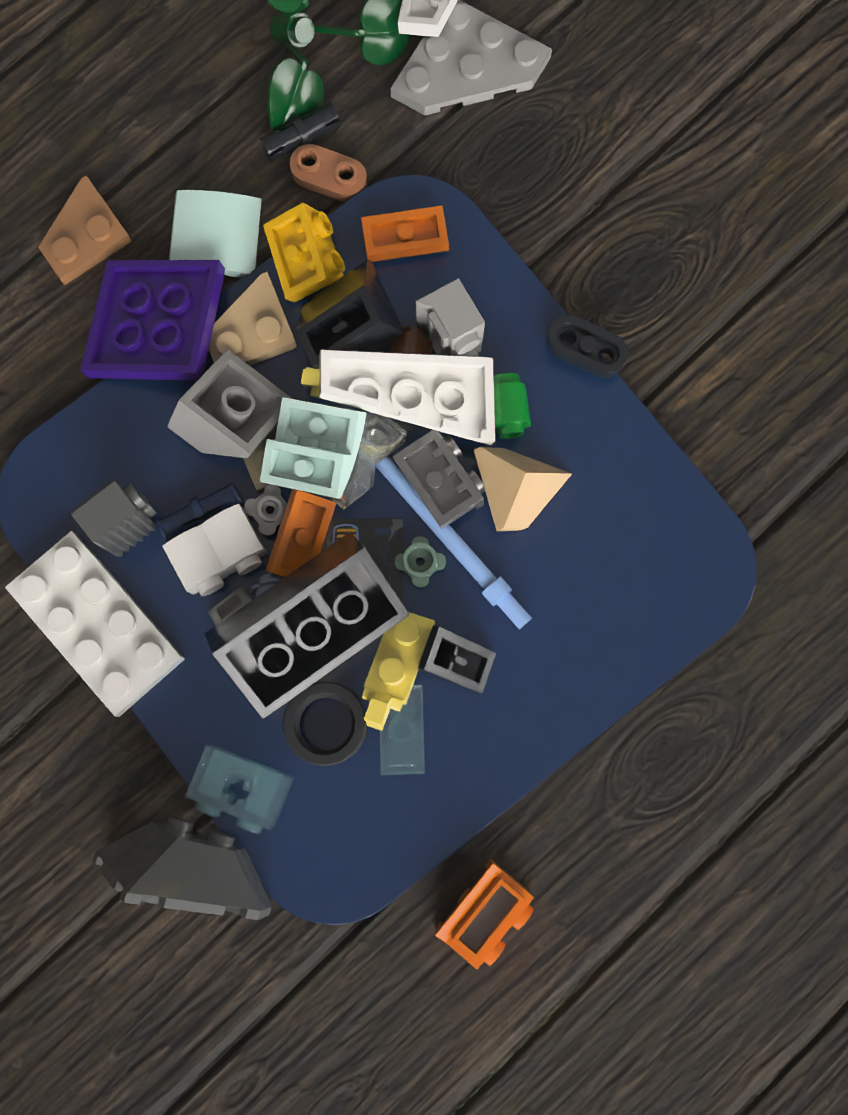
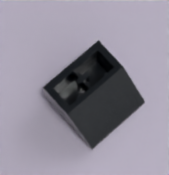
[296,259,405,369]

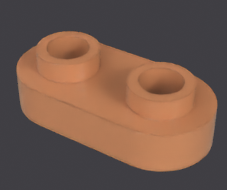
[290,144,367,202]

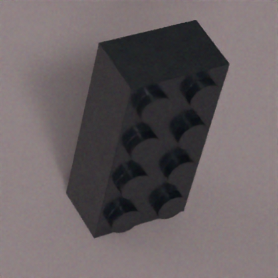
[204,532,409,719]

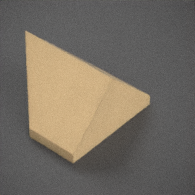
[474,447,572,531]

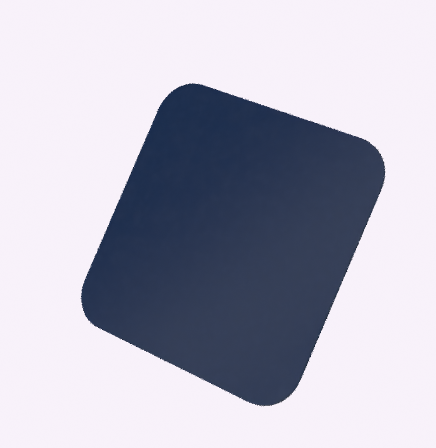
[0,175,757,925]

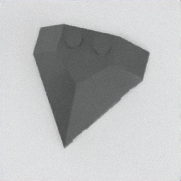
[92,815,272,920]

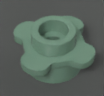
[395,536,446,588]

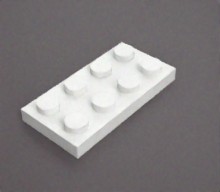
[5,531,185,717]

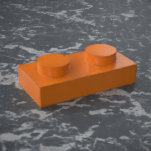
[361,205,449,262]
[266,489,336,577]

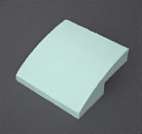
[169,190,262,278]
[260,397,366,498]

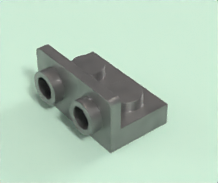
[393,430,485,529]

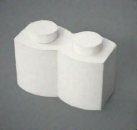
[162,504,268,596]

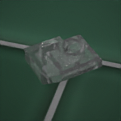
[329,412,407,509]

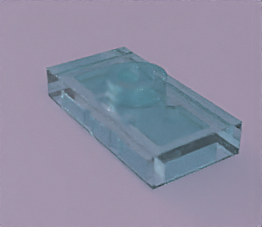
[380,685,425,775]

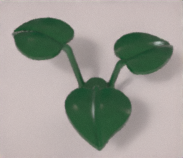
[267,0,411,132]

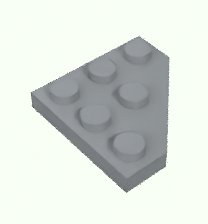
[391,0,552,115]

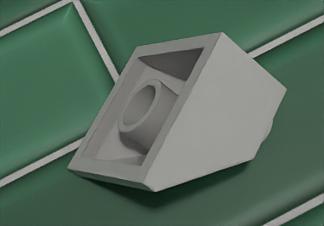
[167,349,292,458]

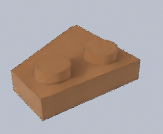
[38,176,132,285]

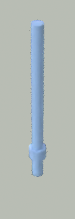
[359,429,532,629]

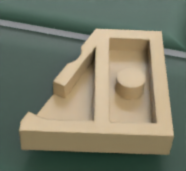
[209,272,297,366]

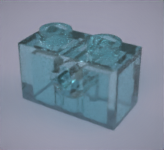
[185,745,294,834]

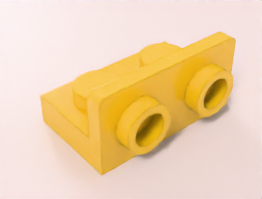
[263,202,345,303]

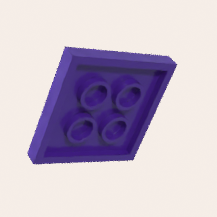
[80,260,225,381]

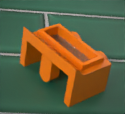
[435,859,534,969]

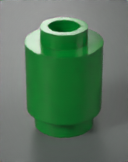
[493,373,531,439]

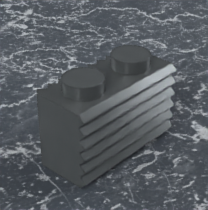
[70,479,157,557]

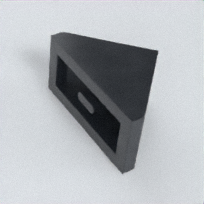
[418,625,496,694]

